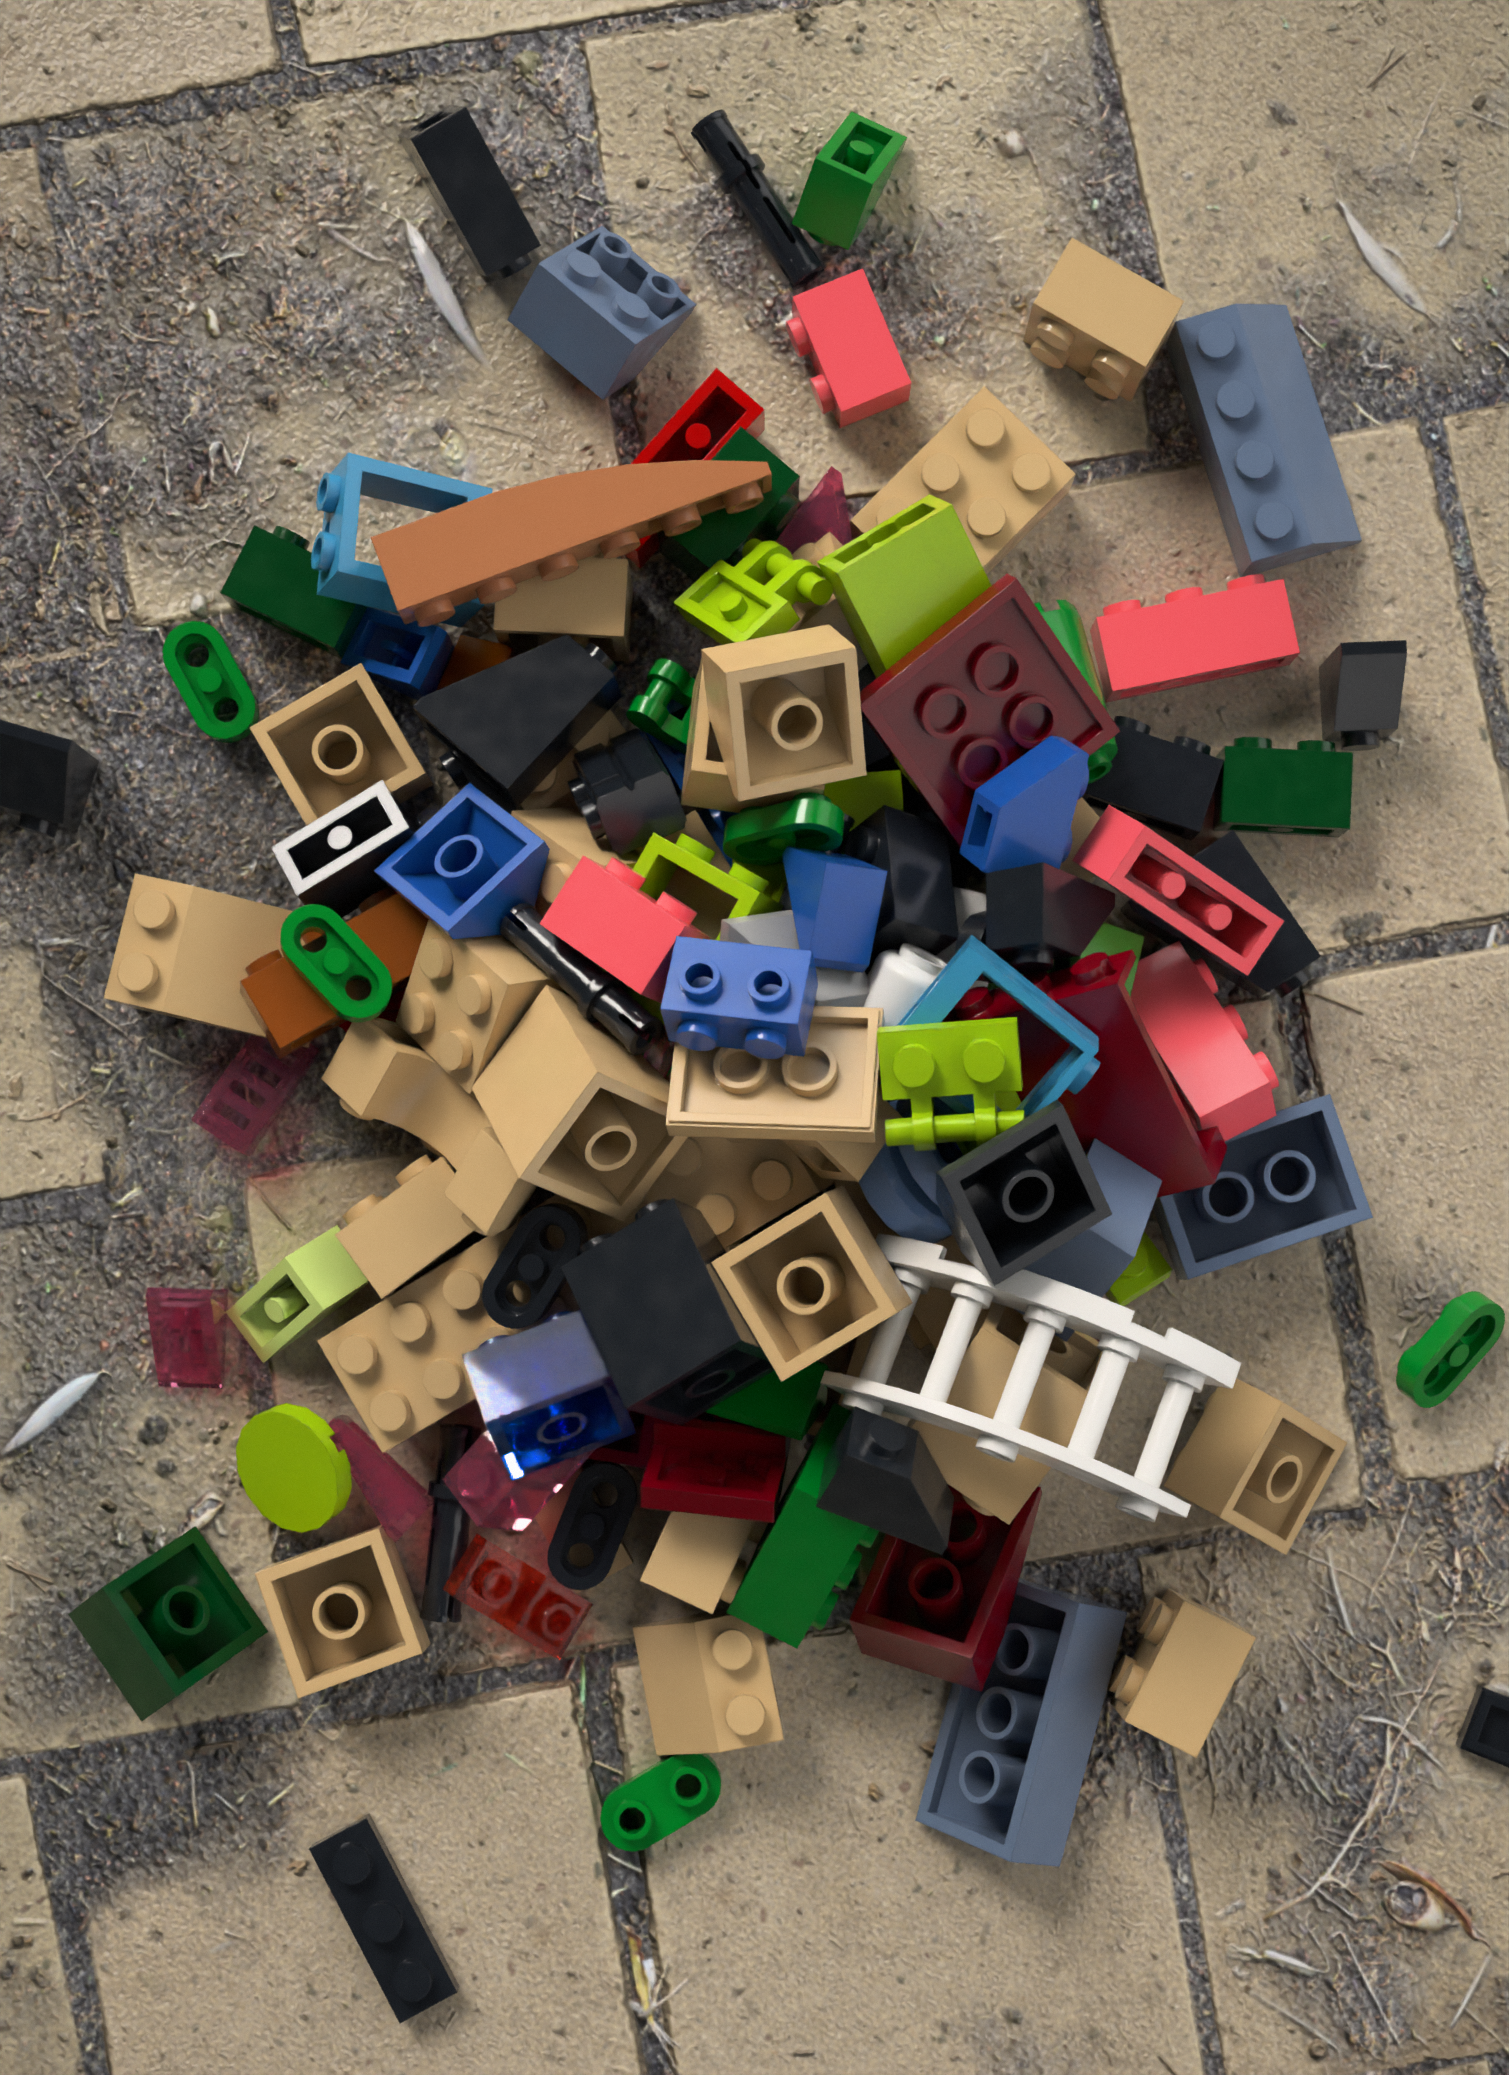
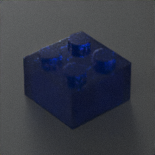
[462,1310,636,1481]

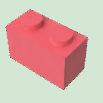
[785,268,911,428]
[539,855,711,1003]

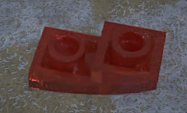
[443,1533,593,1660]

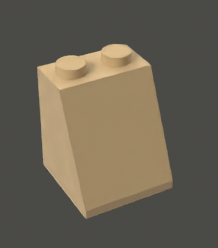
[471,985,688,1222]
[907,1302,1103,1525]

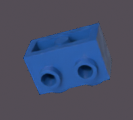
[660,936,818,1059]

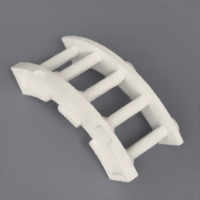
[820,1233,1241,1522]

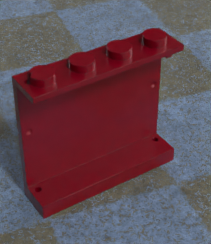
[942,949,1228,1198]

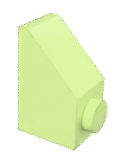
[226,1225,369,1363]

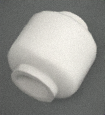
[864,943,947,1026]

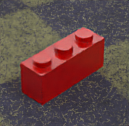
[625,368,765,569]

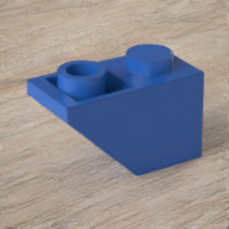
[959,736,1089,873]

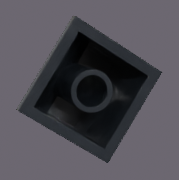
[561,1198,775,1426]

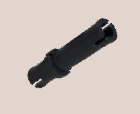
[691,109,826,290]
[500,902,663,1055]
[420,1423,482,1623]

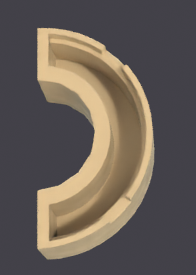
[321,1017,537,1237]

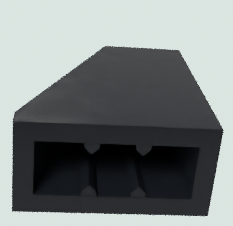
[397,105,541,280]
[413,634,622,808]
[1120,830,1321,998]

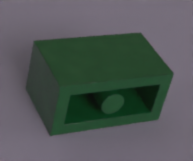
[220,525,369,660]
[1213,737,1353,838]

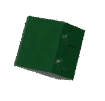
[68,1526,268,1722]

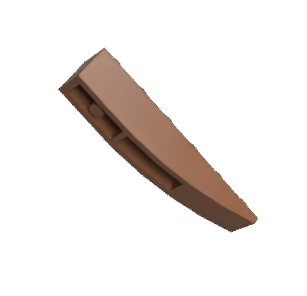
[371,460,772,627]

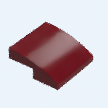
[641,1412,791,1523]

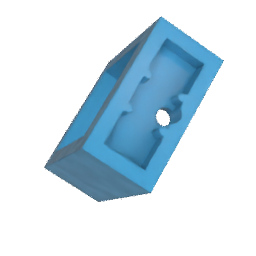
[311,453,493,628]
[896,934,1101,1118]

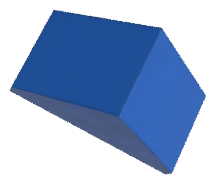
[340,607,455,701]
[782,846,887,973]

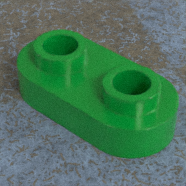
[162,621,259,743]
[723,792,844,865]
[280,904,392,1023]
[1396,1291,1505,1408]
[600,1754,721,1851]

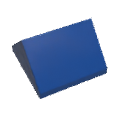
[374,783,550,939]

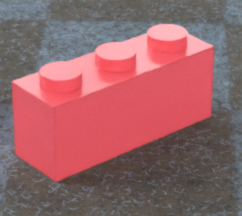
[1090,574,1300,703]
[1072,805,1284,976]
[1130,941,1279,1141]

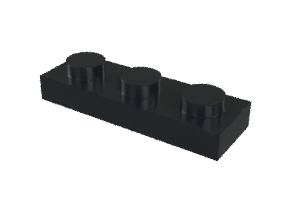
[309,1813,460,2023]

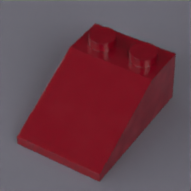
[849,1485,1042,1692]

